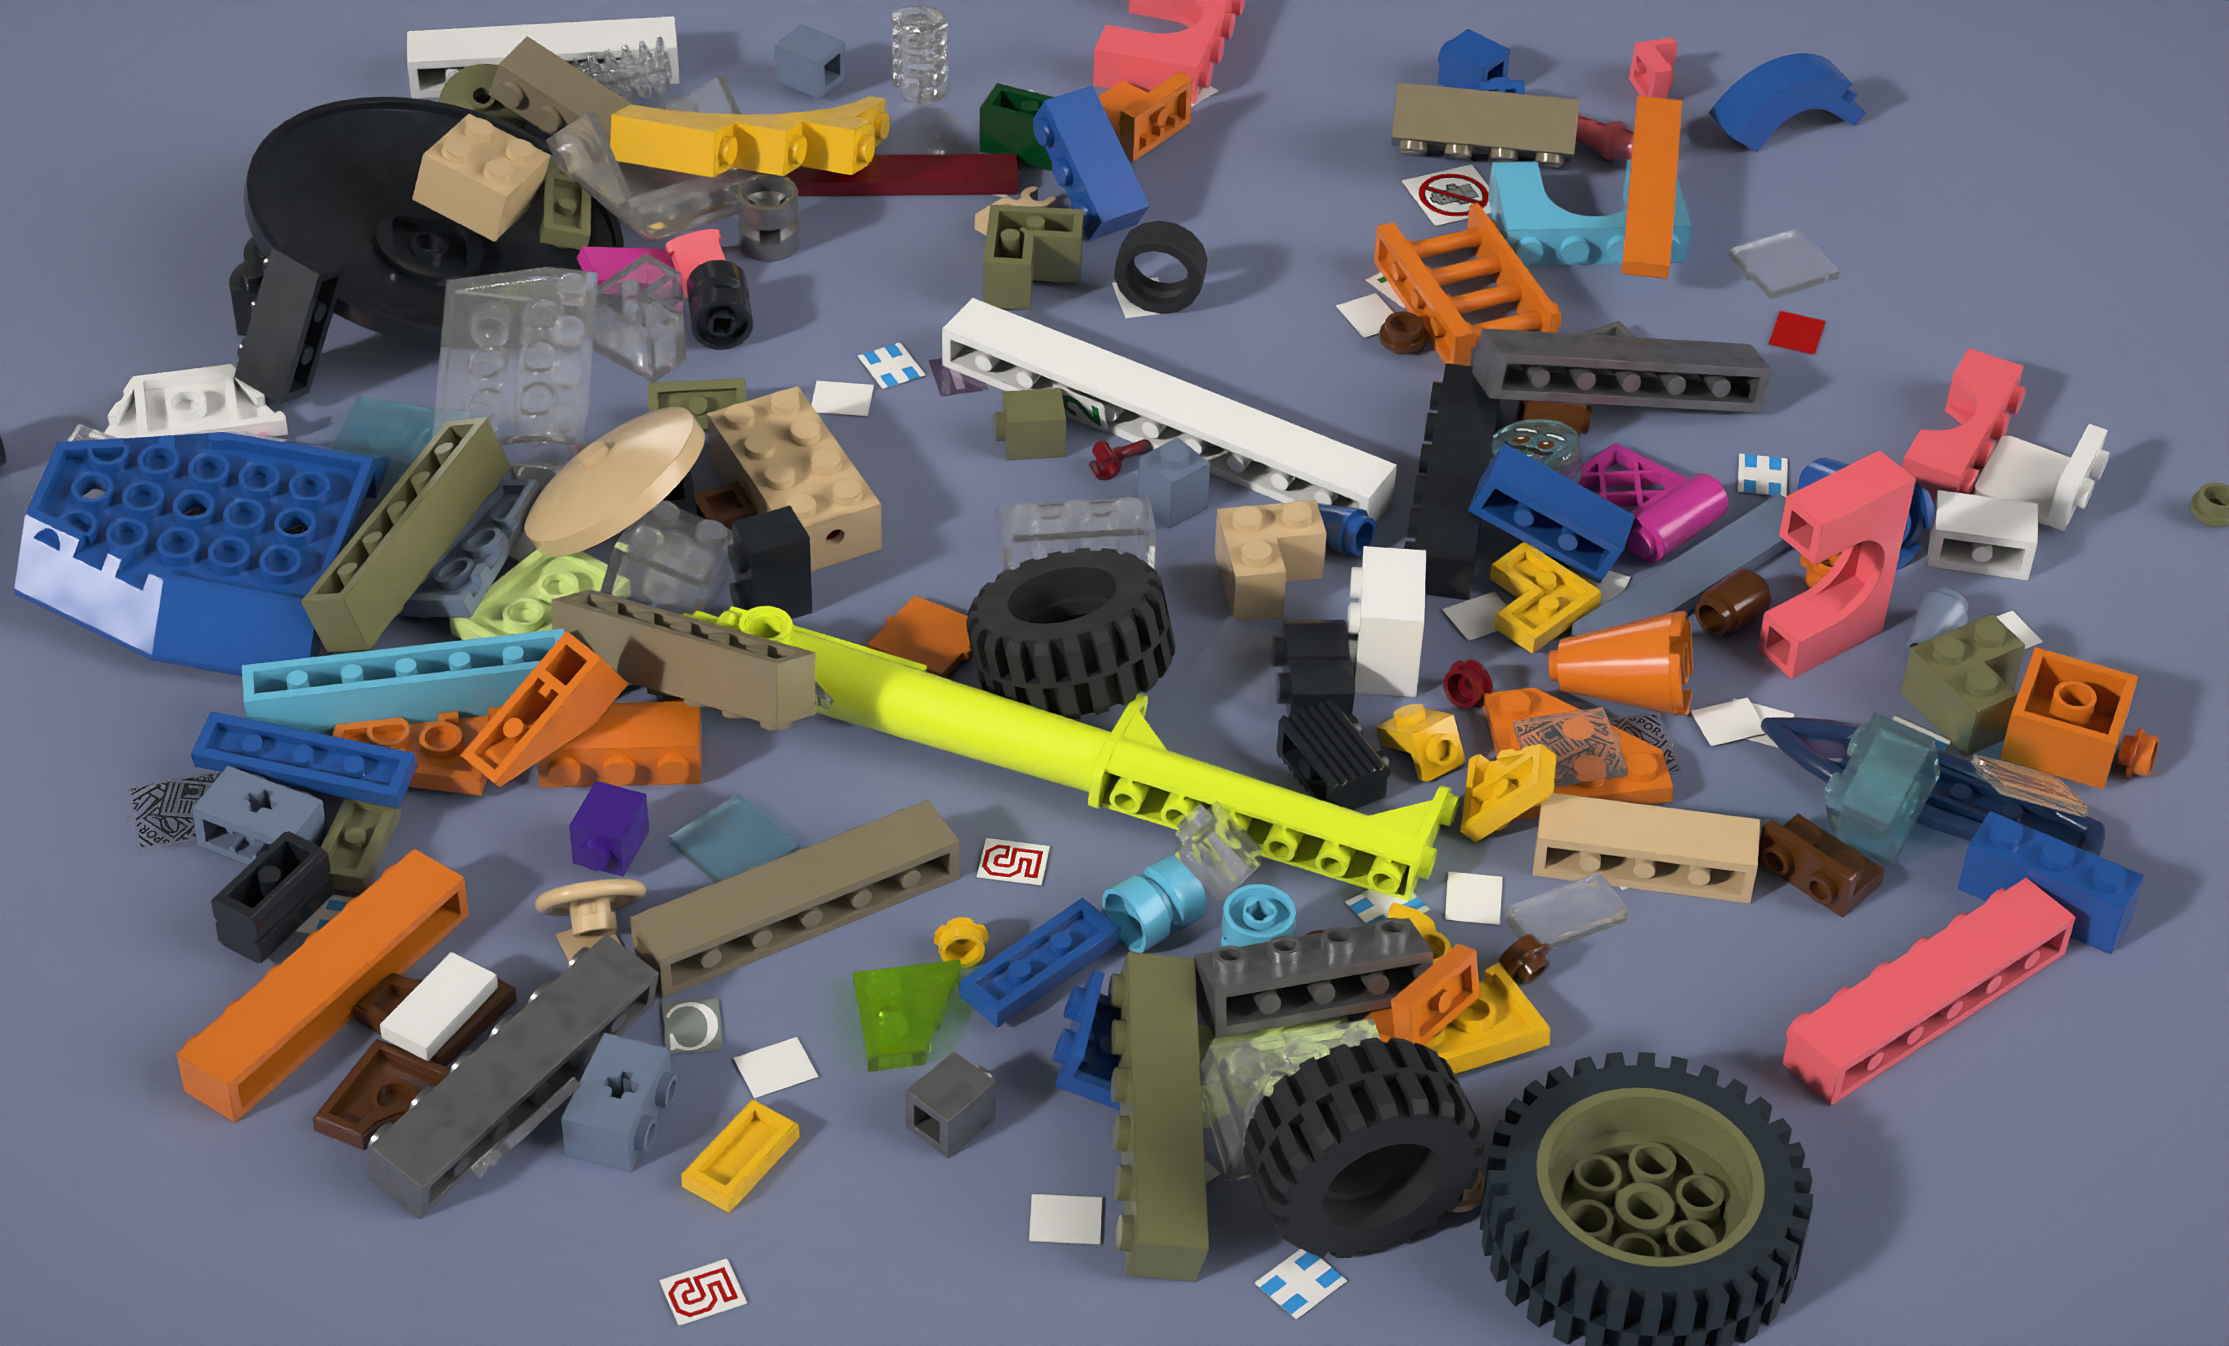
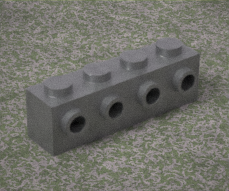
[1194,918,1433,1038]

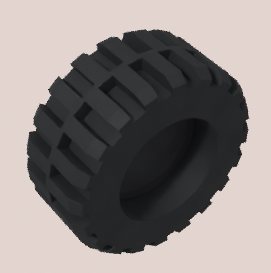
[966,548,1176,720]
[1243,1037,1485,1258]

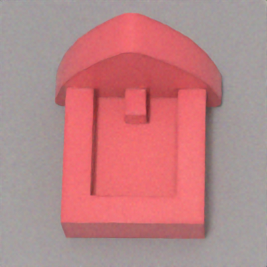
[665,229,726,300]

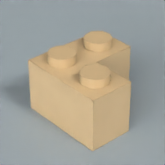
[1215,500,1327,622]

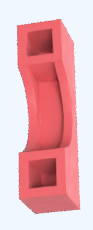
[1902,348,2026,504]

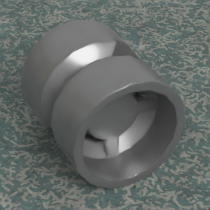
[737,173,799,262]

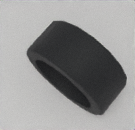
[1114,221,1208,314]

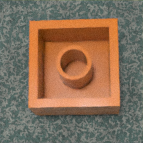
[2000,647,2139,790]

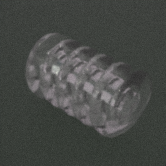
[891,5,948,105]
[573,36,672,102]

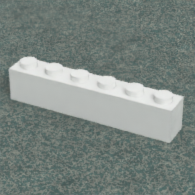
[407,16,679,99]

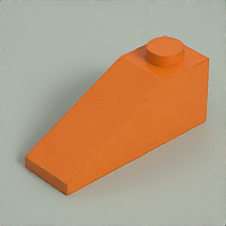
[460,631,628,788]

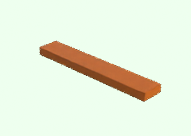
[1621,95,1682,279]

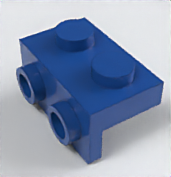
[1052,970,1120,1110]

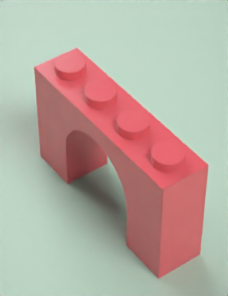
[1093,0,1246,104]
[1757,450,1916,679]

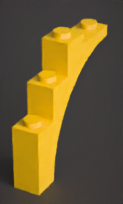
[610,96,890,178]

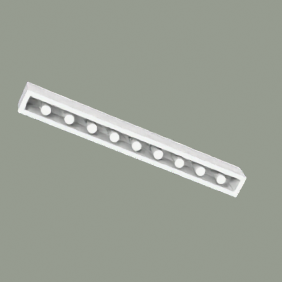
[942,298,1397,523]

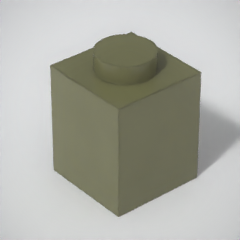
[993,388,1066,461]

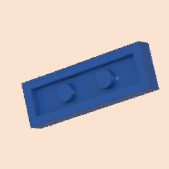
[959,897,1121,1028]

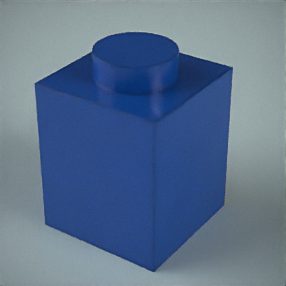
[1438,29,1510,90]

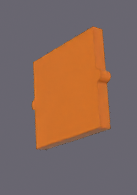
[867,595,972,678]

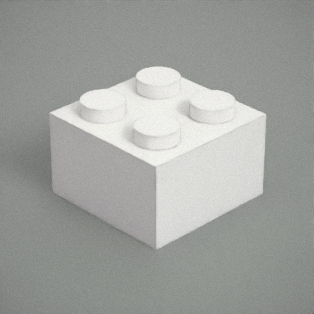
[1347,546,1426,697]

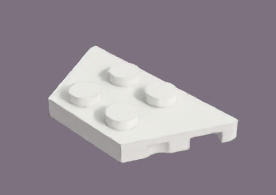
[92,364,288,440]

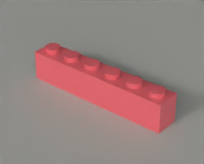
[1782,878,2075,1106]

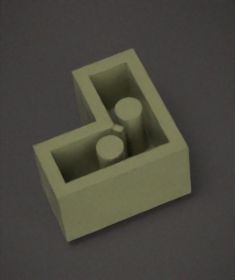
[983,205,1084,310]
[1900,614,2025,757]

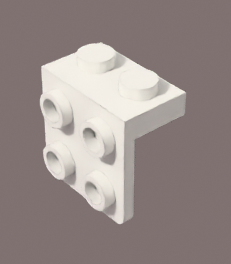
[1973,424,2110,531]

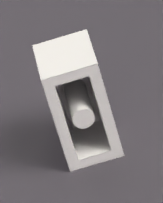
[1927,490,2038,580]

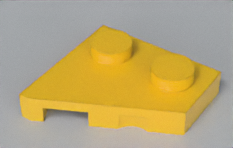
[1460,744,1557,843]

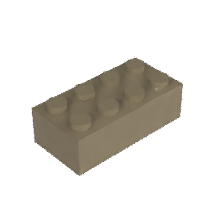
[1391,82,1580,169]

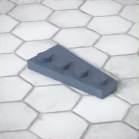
[397,479,542,619]

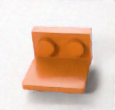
[1098,72,1193,162]

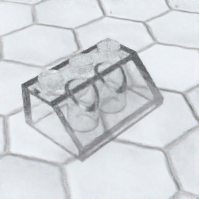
[994,497,1156,573]

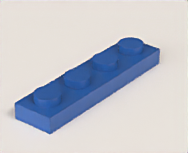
[191,711,418,809]

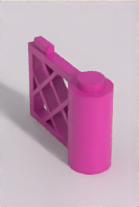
[1565,443,1729,562]

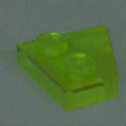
[852,960,961,1072]

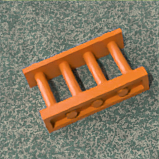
[1374,203,1562,366]

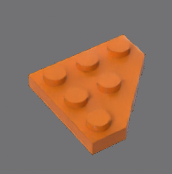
[1483,687,1674,820]

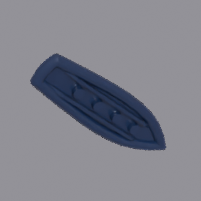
[1761,717,2105,856]

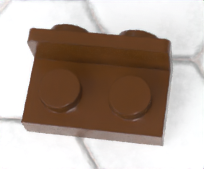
[1758,813,1885,918]

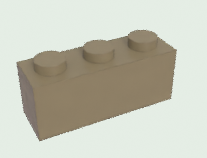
[488,36,633,168]

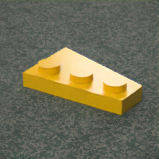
[1424,962,1550,1074]

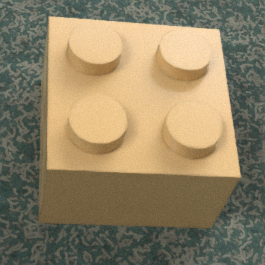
[412,114,551,242]

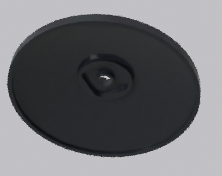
[243,97,624,351]

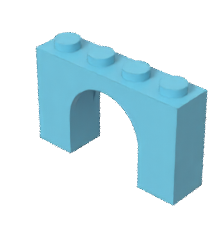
[1488,159,1691,266]

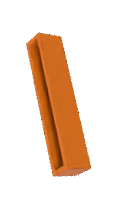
[176,849,469,1123]

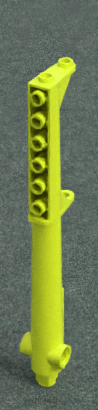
[682,606,1460,901]

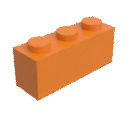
[537,701,702,787]

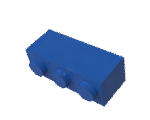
[1032,85,1150,241]
[1468,443,1635,583]
[1958,811,2144,954]

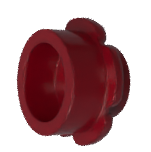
[1443,659,1493,709]

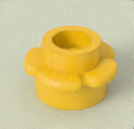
[934,917,989,968]

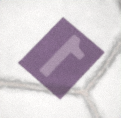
[928,358,988,397]

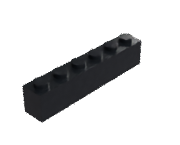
[1404,363,1500,600]

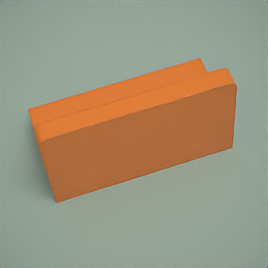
[1360,944,1480,1045]

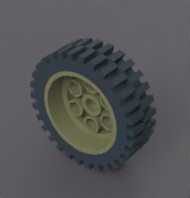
[1480,1052,1813,1346]

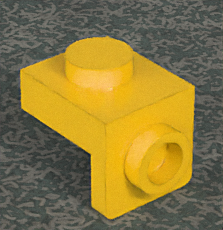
[1375,704,1465,782]

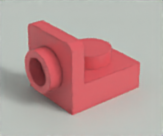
[1629,37,1678,99]

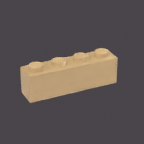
[1532,793,1760,904]

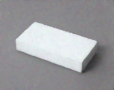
[380,952,498,1061]

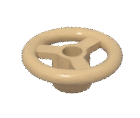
[535,879,646,938]

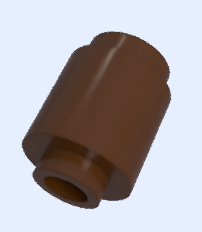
[1695,568,1771,637]

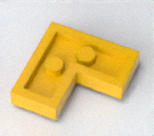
[1490,542,1602,654]

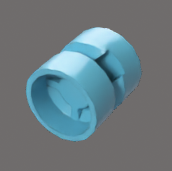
[1102,854,1207,953]
[1221,884,1296,947]

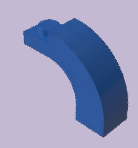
[1708,53,1866,152]

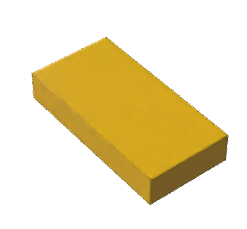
[681,1099,800,1213]

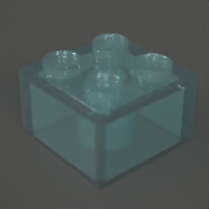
[1822,712,1941,867]

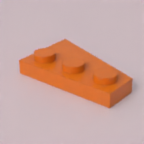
[332,706,502,796]

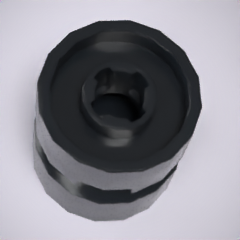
[686,260,753,350]

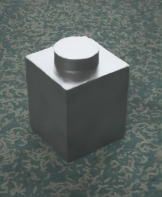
[905,1051,996,1158]

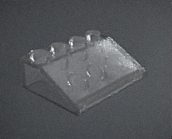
[432,267,598,470]

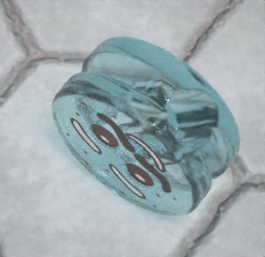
[1490,419,1582,483]

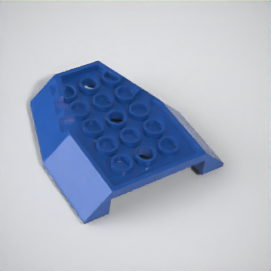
[14,432,390,676]

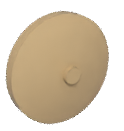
[524,407,705,557]

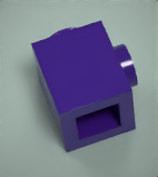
[569,781,649,877]

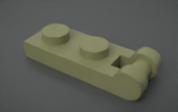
[540,156,592,250]

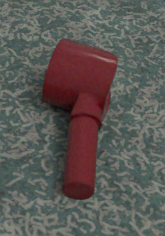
[1089,439,1150,481]

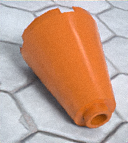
[1548,611,1693,716]

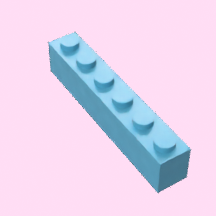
[242,629,564,736]

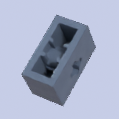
[192,766,327,865]
[561,1033,678,1172]

